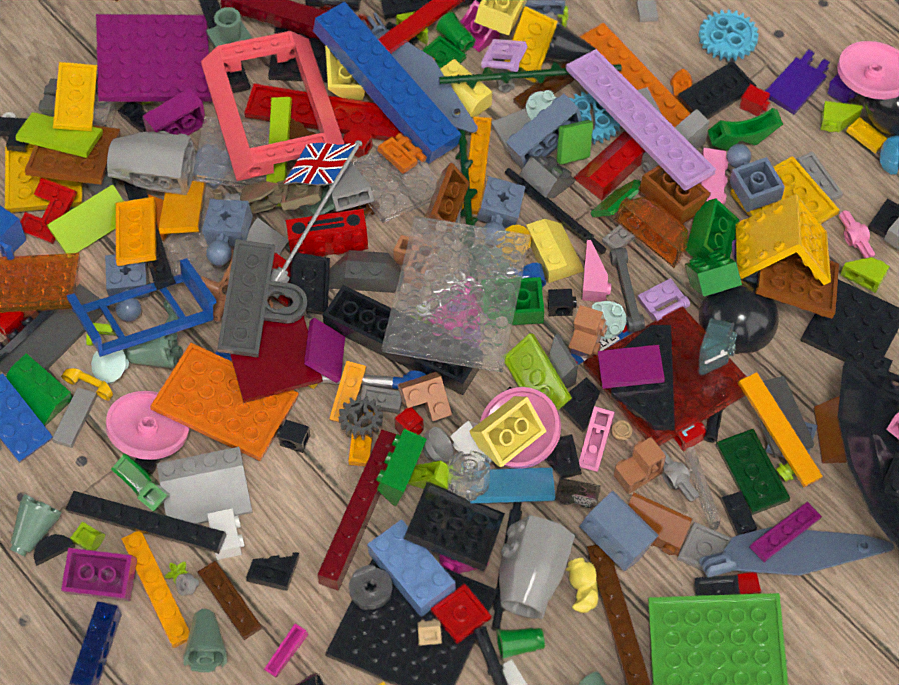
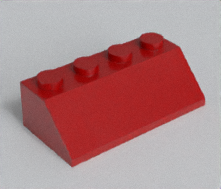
[574,132,646,200]

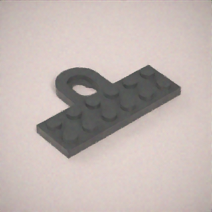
[217,239,307,357]

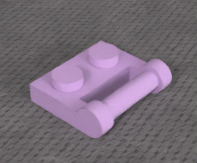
[481,39,528,72]
[637,278,690,324]

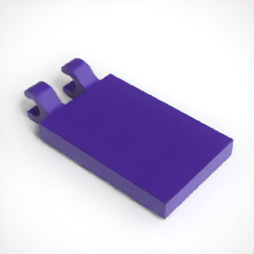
[766,49,830,115]

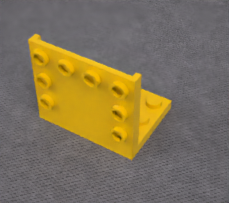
[736,194,831,285]

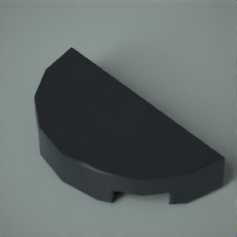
[33,534,75,566]

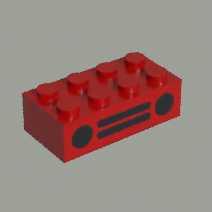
[286,209,368,257]

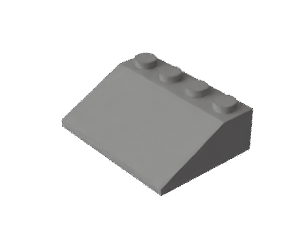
[157,447,253,524]

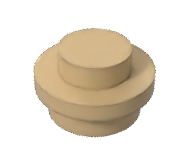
[612,420,632,441]

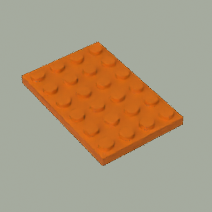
[150,343,299,461]

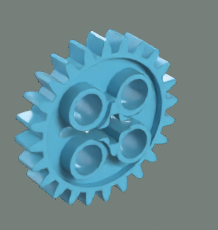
[698,9,759,61]
[569,91,620,145]

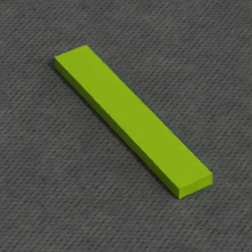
[265,97,292,206]

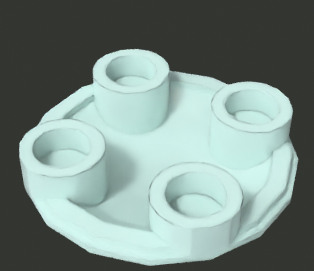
[526,90,556,120]
[592,301,626,339]
[91,350,129,384]

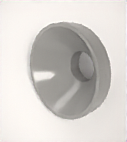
[423,427,454,463]

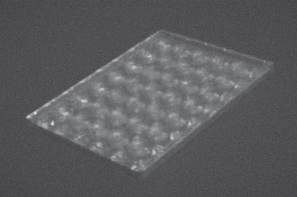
[382,216,531,373]

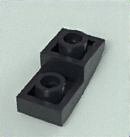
[117,102,146,132]

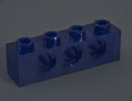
[69,601,122,685]

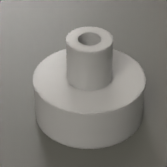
[176,573,199,596]

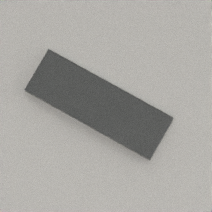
[0,284,109,375]

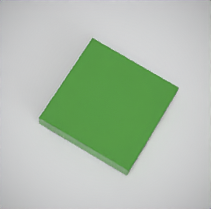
[557,120,593,164]

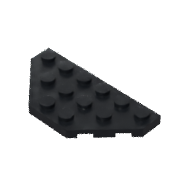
[611,325,675,430]

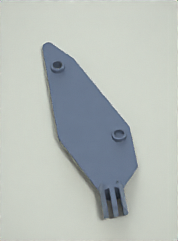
[361,12,478,133]
[699,527,894,578]

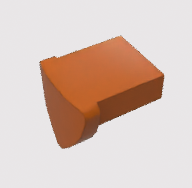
[670,69,693,100]

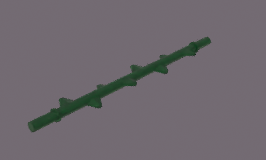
[438,62,622,89]
[455,129,483,284]

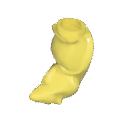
[566,558,598,613]

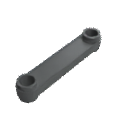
[610,247,645,333]

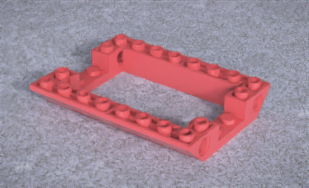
[201,31,344,181]

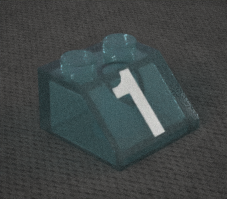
[699,318,737,375]

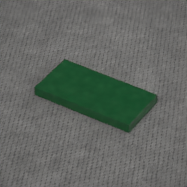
[715,428,790,515]

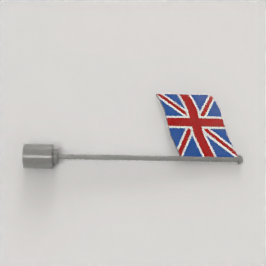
[270,140,362,299]

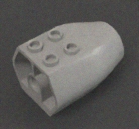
[107,131,196,195]
[499,515,575,619]

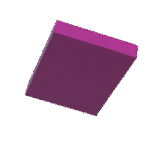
[304,318,345,383]
[598,345,664,389]

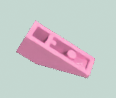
[582,240,611,302]
[579,406,616,472]

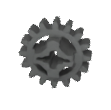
[338,395,383,440]

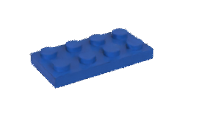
[0,373,53,463]

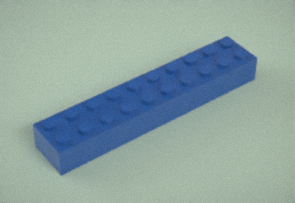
[313,2,461,164]

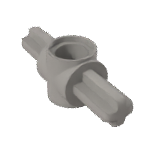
[662,450,699,502]

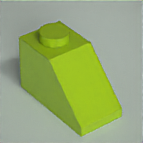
[820,101,863,132]
[840,257,890,293]
[408,461,458,491]

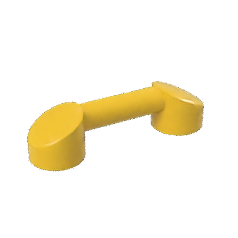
[61,368,113,401]

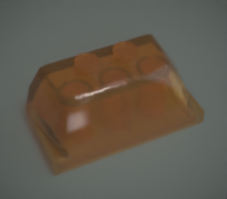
[615,197,688,268]

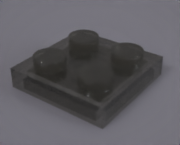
[555,478,601,508]

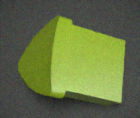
[86,323,116,346]
[70,522,106,551]

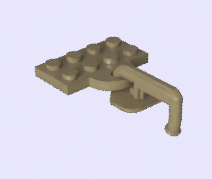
[212,170,323,214]

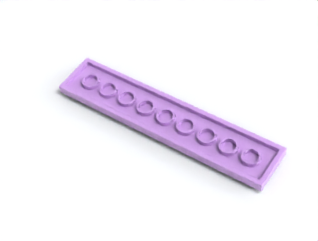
[566,49,716,191]

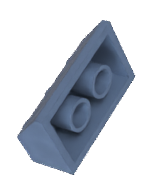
[579,491,659,572]

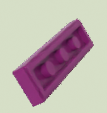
[750,501,822,563]

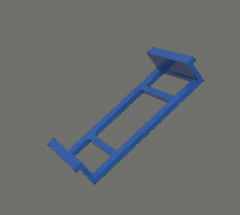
[67,258,216,357]

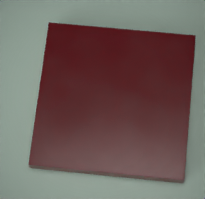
[230,315,323,403]

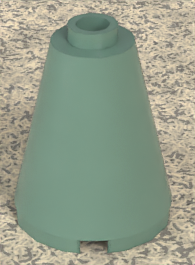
[183,609,227,673]

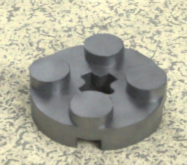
[349,565,392,610]

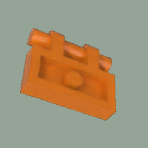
[377,133,427,174]

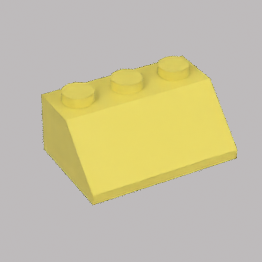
[325,45,365,100]
[440,59,492,119]
[526,219,584,283]
[469,396,547,467]

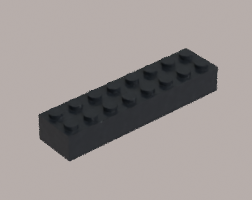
[323,285,483,395]

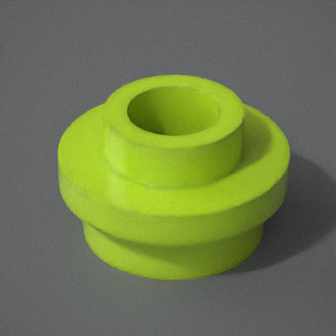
[776,463,794,482]

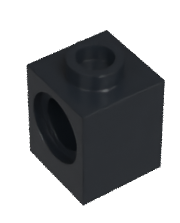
[547,289,577,317]
[277,419,310,453]

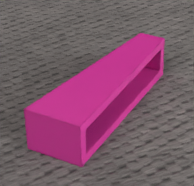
[264,624,309,678]

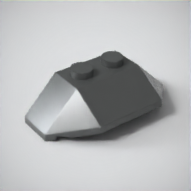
[329,250,405,294]

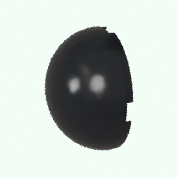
[865,97,899,136]
[699,280,779,354]

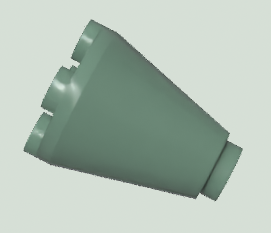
[123,332,183,368]
[10,494,62,557]

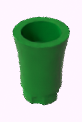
[436,12,476,52]
[496,627,545,660]

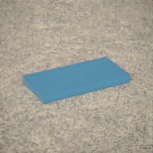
[469,467,555,503]

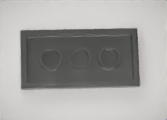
[753,376,814,457]

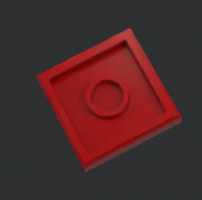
[431,584,492,644]

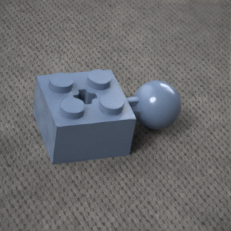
[727,144,785,212]
[477,176,525,246]
[202,199,253,266]
[105,254,150,322]

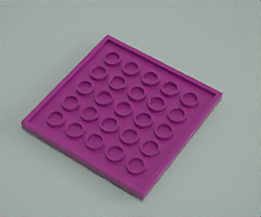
[96,14,212,102]

